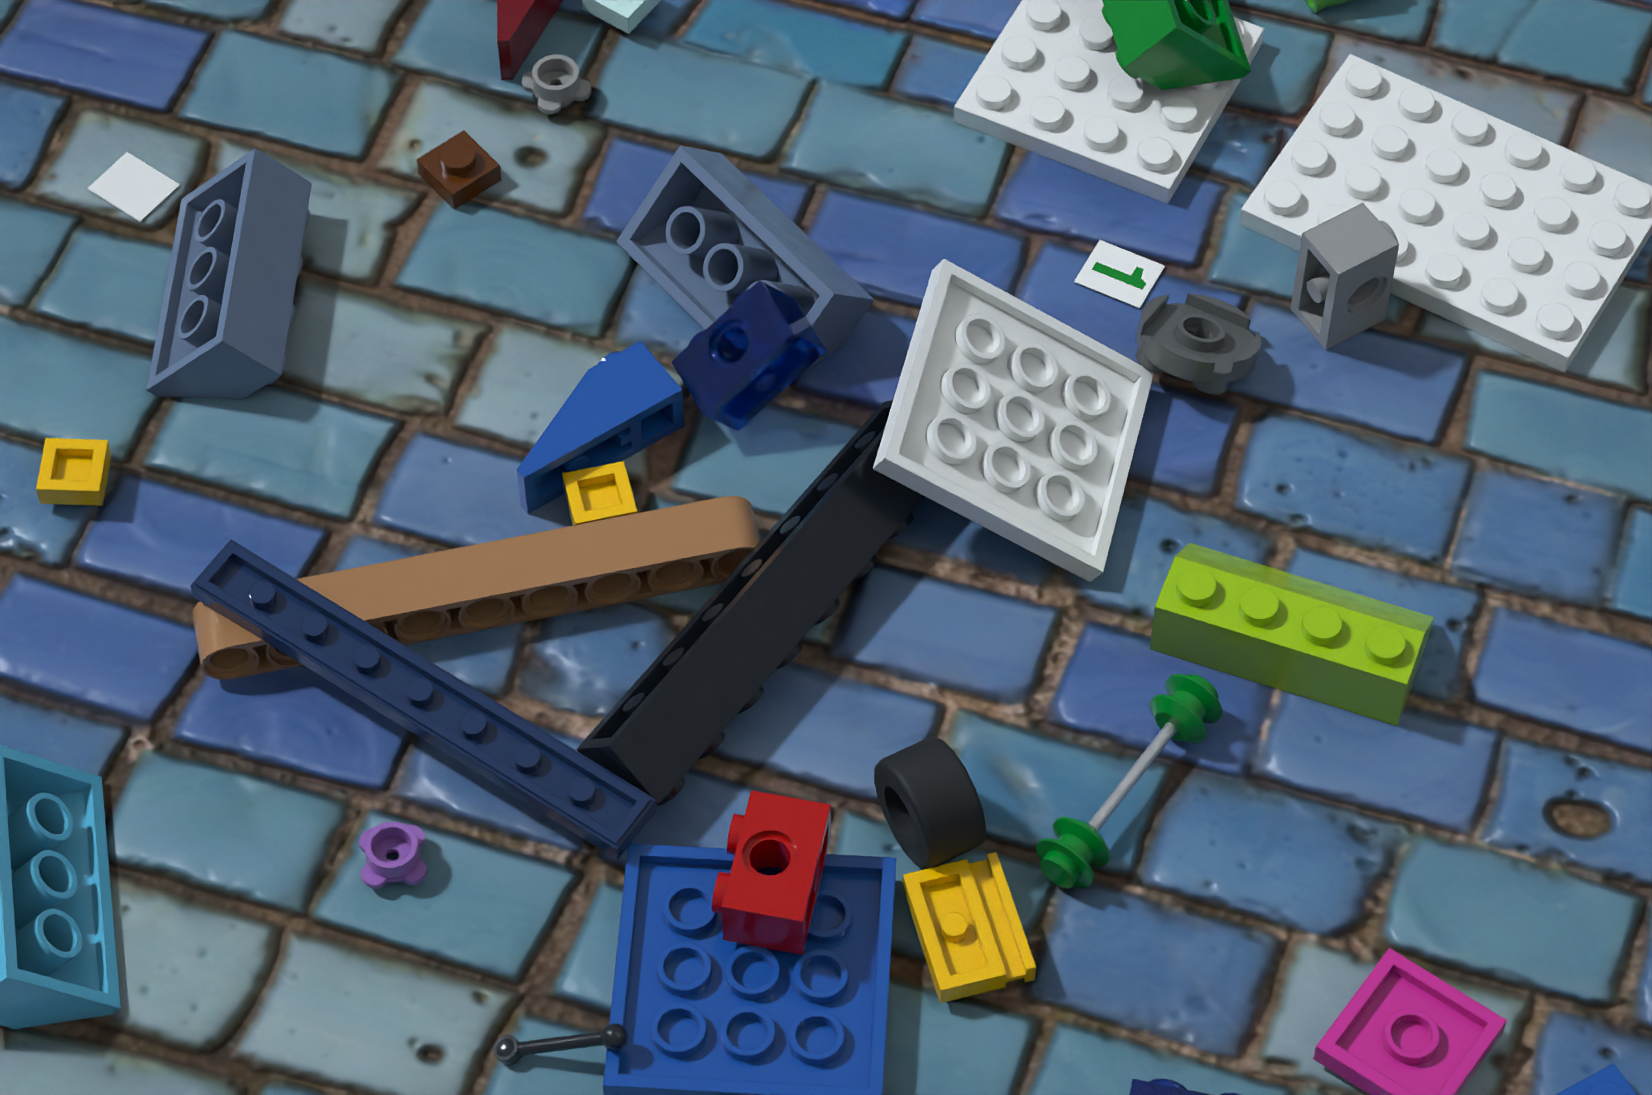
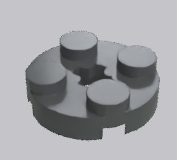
[1136,294,1262,394]

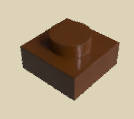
[417,130,501,210]

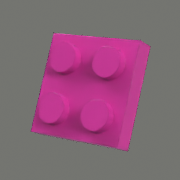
[1313,948,1507,1095]

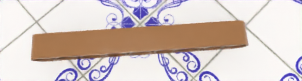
[192,496,761,680]

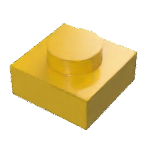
[36,438,112,506]
[562,461,637,526]

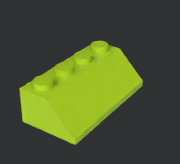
[1150,543,1435,726]

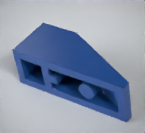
[517,341,684,514]

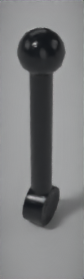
[493,1023,629,1066]

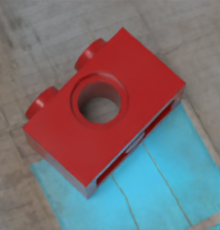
[712,790,831,955]

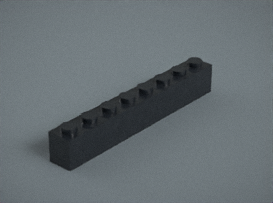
[576,400,926,806]

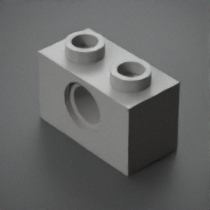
[1290,203,1399,350]

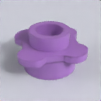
[359,822,427,889]

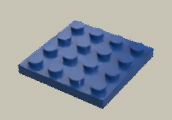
[603,843,896,1095]

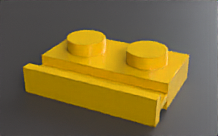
[902,852,1036,1003]

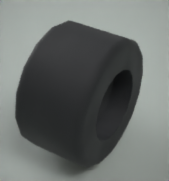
[874,737,986,869]

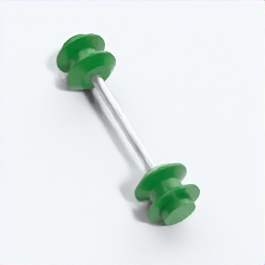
[1036,674,1223,888]

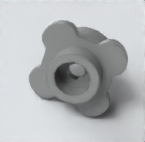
[522,54,591,114]

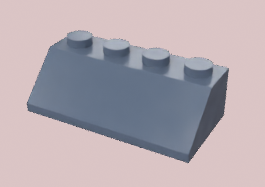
[616,145,874,392]
[146,148,312,400]

